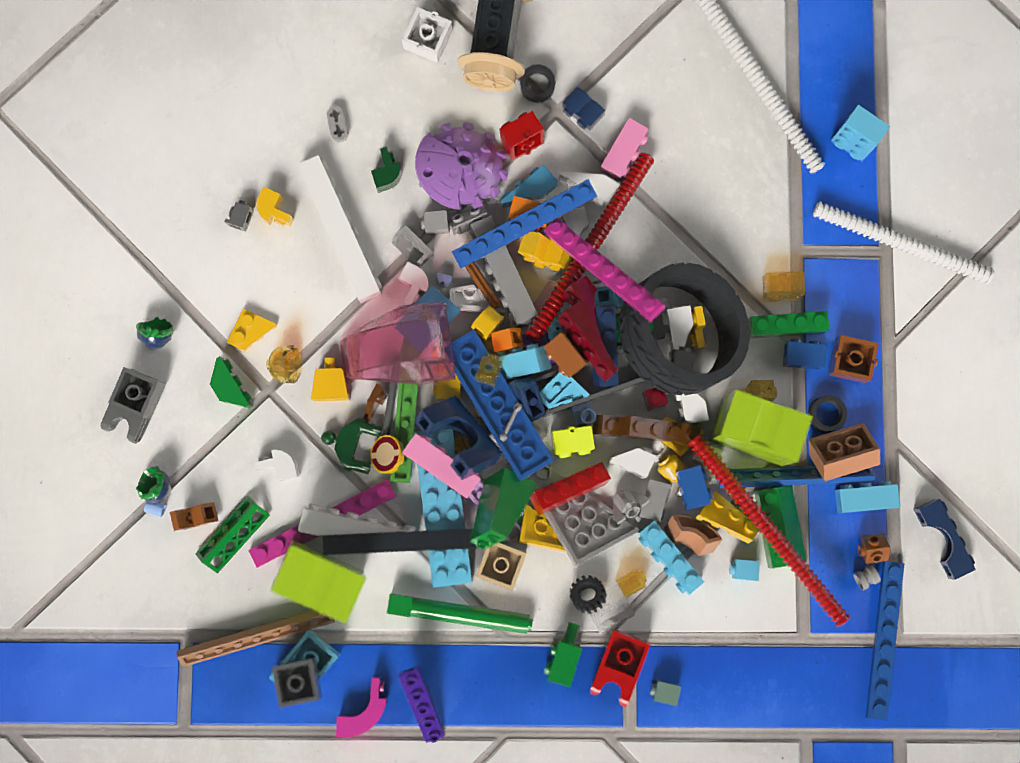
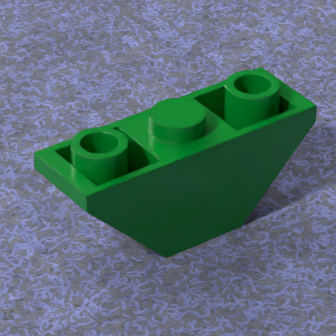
[210,356,253,409]

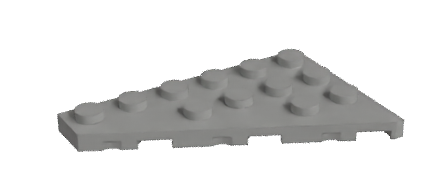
[527,465,640,567]

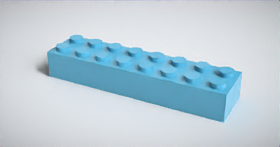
[413,429,473,588]

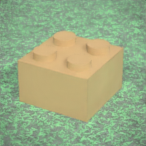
[476,543,527,591]

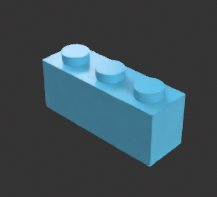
[492,344,552,379]
[835,481,900,513]

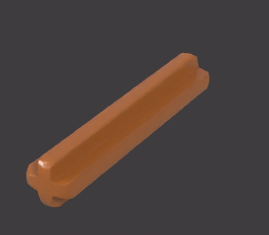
[465,262,501,309]

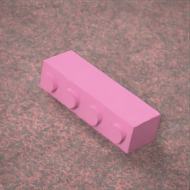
[402,434,481,499]

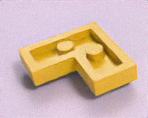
[689,306,706,351]

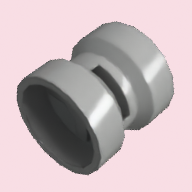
[853,565,881,591]

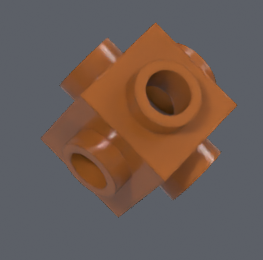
[858,533,890,564]

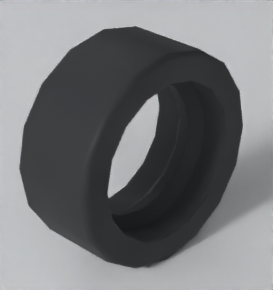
[520,64,556,103]
[808,395,847,432]

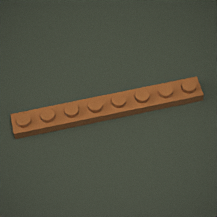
[177,610,335,667]

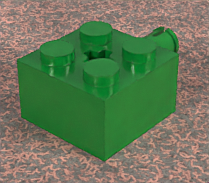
[544,622,582,688]

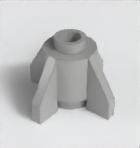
[613,489,650,525]

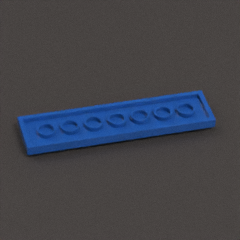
[441,329,554,481]

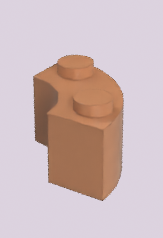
[664,514,723,556]

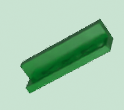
[195,496,270,574]

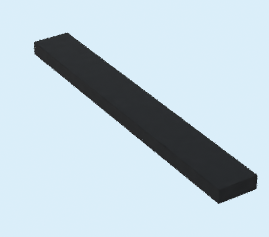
[322,529,479,555]

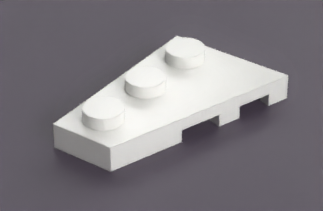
[449,280,506,315]

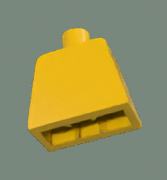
[311,357,350,402]

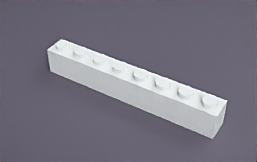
[298,155,383,303]

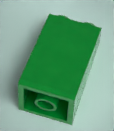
[470,467,538,549]

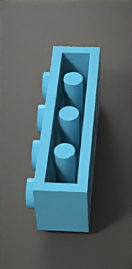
[637,521,704,595]

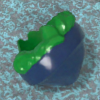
[136,317,174,350]
[136,466,171,504]

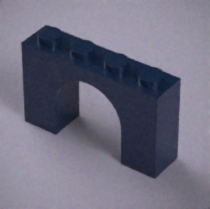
[415,395,503,480]

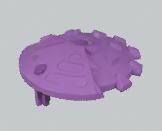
[415,122,508,210]

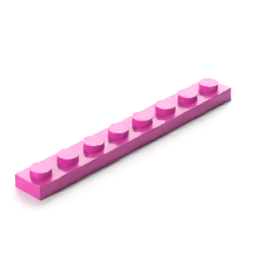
[543,218,665,322]
[248,479,397,568]

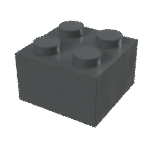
[272,657,322,708]

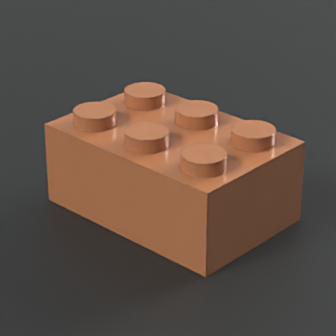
[809,423,880,481]

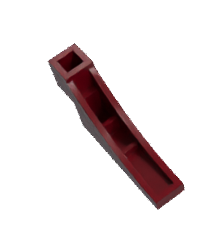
[557,275,618,382]

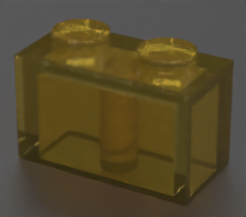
[762,272,805,302]

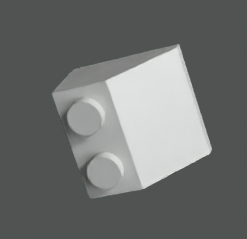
[608,447,656,479]

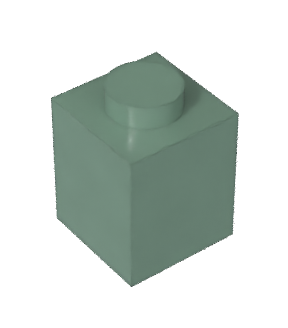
[650,679,681,706]

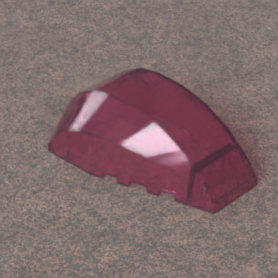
[340,302,456,386]

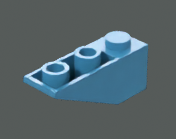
[500,165,558,208]

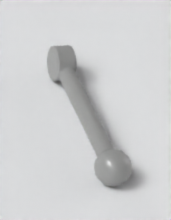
[500,403,522,441]

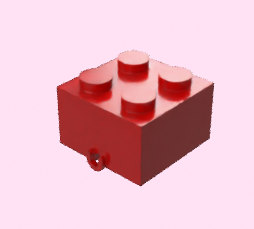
[499,110,545,161]

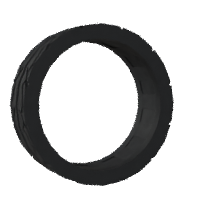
[619,262,750,396]

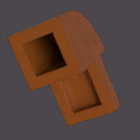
[170,502,219,531]

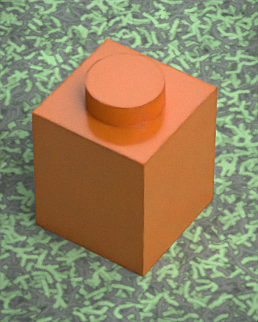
[491,328,524,352]

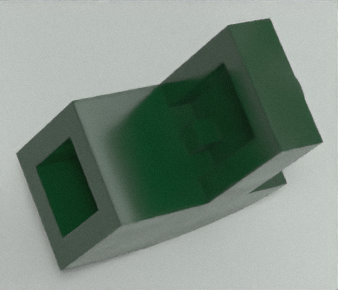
[371,146,402,193]

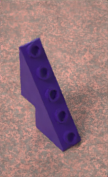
[398,665,445,743]

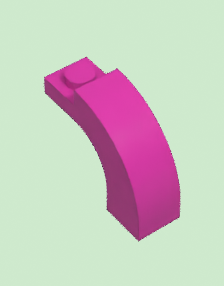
[336,676,388,737]

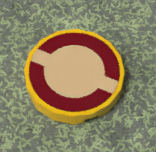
[370,435,405,474]

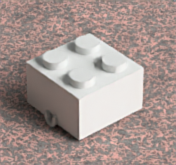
[402,7,452,63]

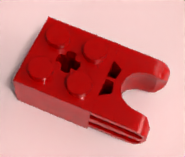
[590,628,650,707]

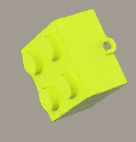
[551,425,595,458]

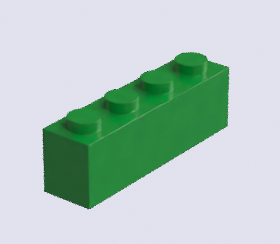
[748,311,830,339]

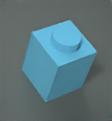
[729,559,760,581]

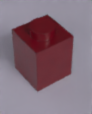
[642,387,669,411]

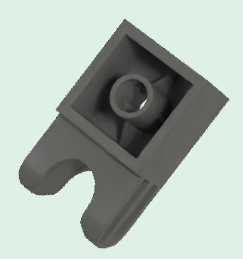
[100,367,166,444]

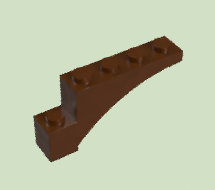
[592,414,701,444]

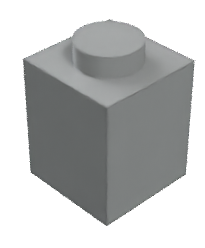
[421,210,449,235]

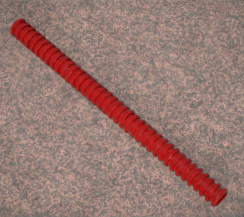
[526,153,654,342]
[688,434,851,627]

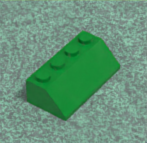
[754,485,807,569]

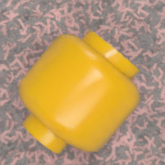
[657,454,686,482]

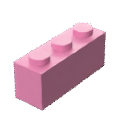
[600,118,649,181]

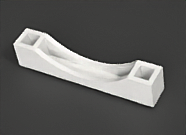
[662,305,708,424]

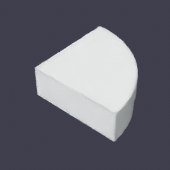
[650,440,669,463]

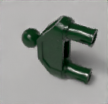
[321,417,382,475]

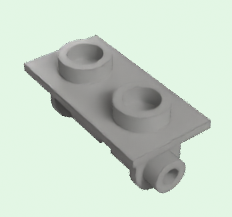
[448,206,488,235]

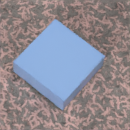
[570,402,593,426]

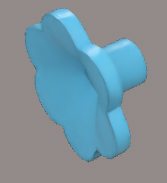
[547,318,565,340]

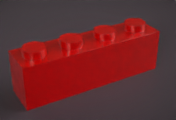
[530,462,611,516]

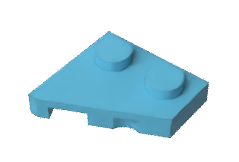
[539,371,590,410]

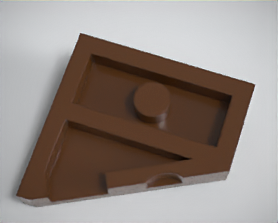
[363,384,388,423]

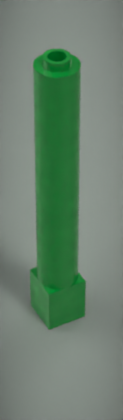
[387,593,533,634]

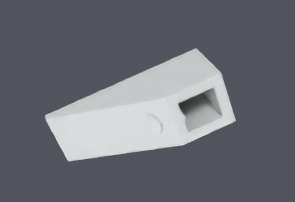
[559,171,620,207]

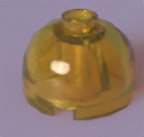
[266,345,302,384]

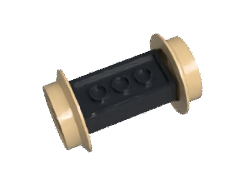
[457,0,532,92]

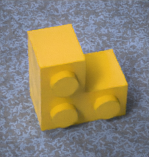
[518,232,572,272]

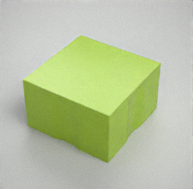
[708,390,813,466]
[270,540,367,624]

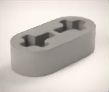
[327,106,348,143]

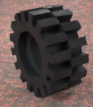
[569,575,607,614]

